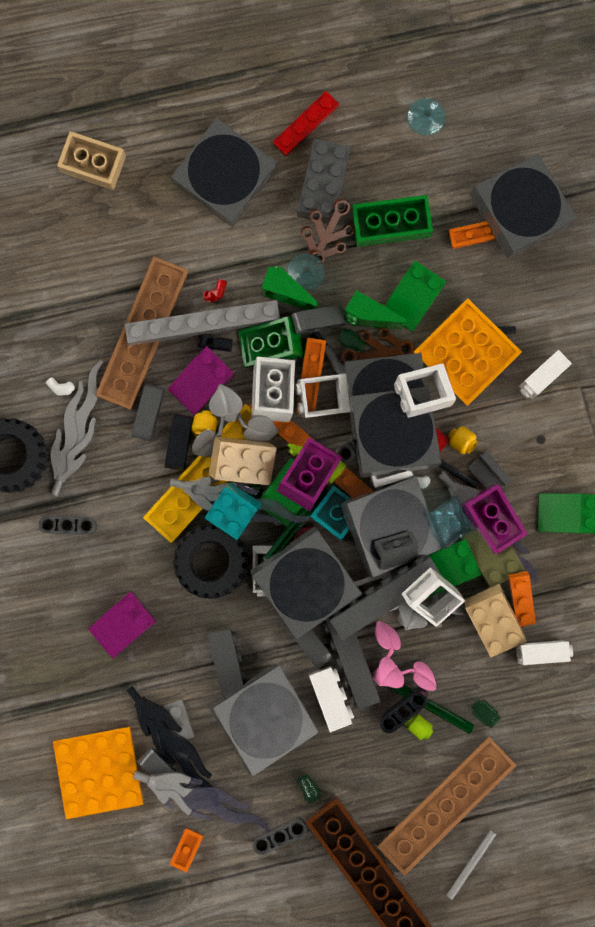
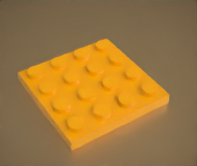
[413,298,522,406]
[53,726,144,819]

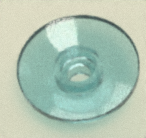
[408,98,445,135]
[287,254,325,290]

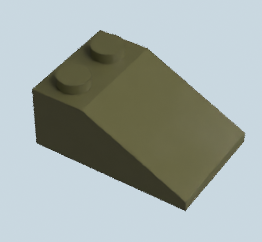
[461,528,525,588]

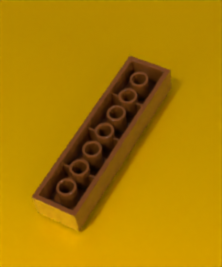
[305,795,432,927]

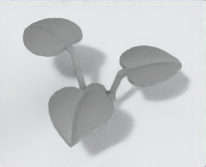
[192,384,278,457]
[389,565,467,631]

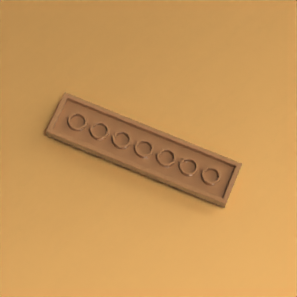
[95,256,189,411]
[377,736,517,876]

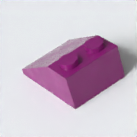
[168,346,235,416]
[277,437,342,511]
[460,484,528,555]
[88,592,157,659]

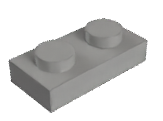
[164,699,194,739]

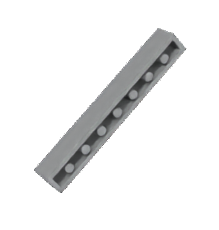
[125,300,280,346]

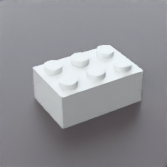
[251,357,295,422]
[309,666,354,732]

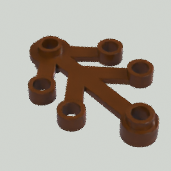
[301,198,355,267]
[342,328,415,363]

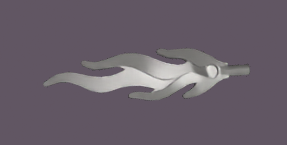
[50,361,103,496]

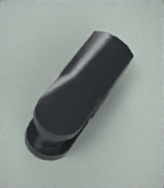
[197,335,233,352]

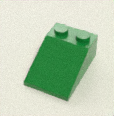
[385,260,447,332]
[261,266,318,310]
[344,290,407,330]
[238,317,304,368]
[537,493,595,535]
[409,539,482,598]

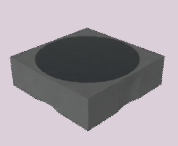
[171,118,277,227]
[469,154,577,259]
[343,353,426,442]
[349,386,441,478]
[340,476,442,577]
[251,526,362,639]
[208,664,319,776]

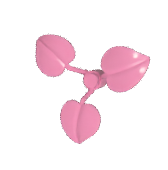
[372,621,437,691]

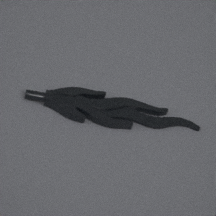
[126,686,219,806]

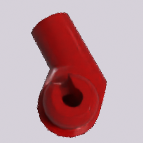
[203,279,227,303]

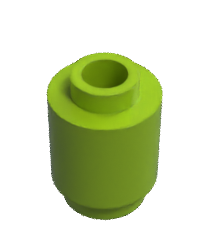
[404,714,434,741]

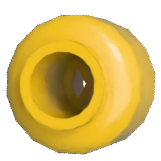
[191,411,218,437]
[448,426,478,455]

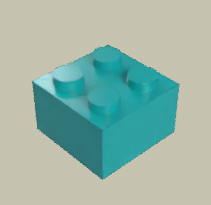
[205,482,262,540]
[310,486,351,541]

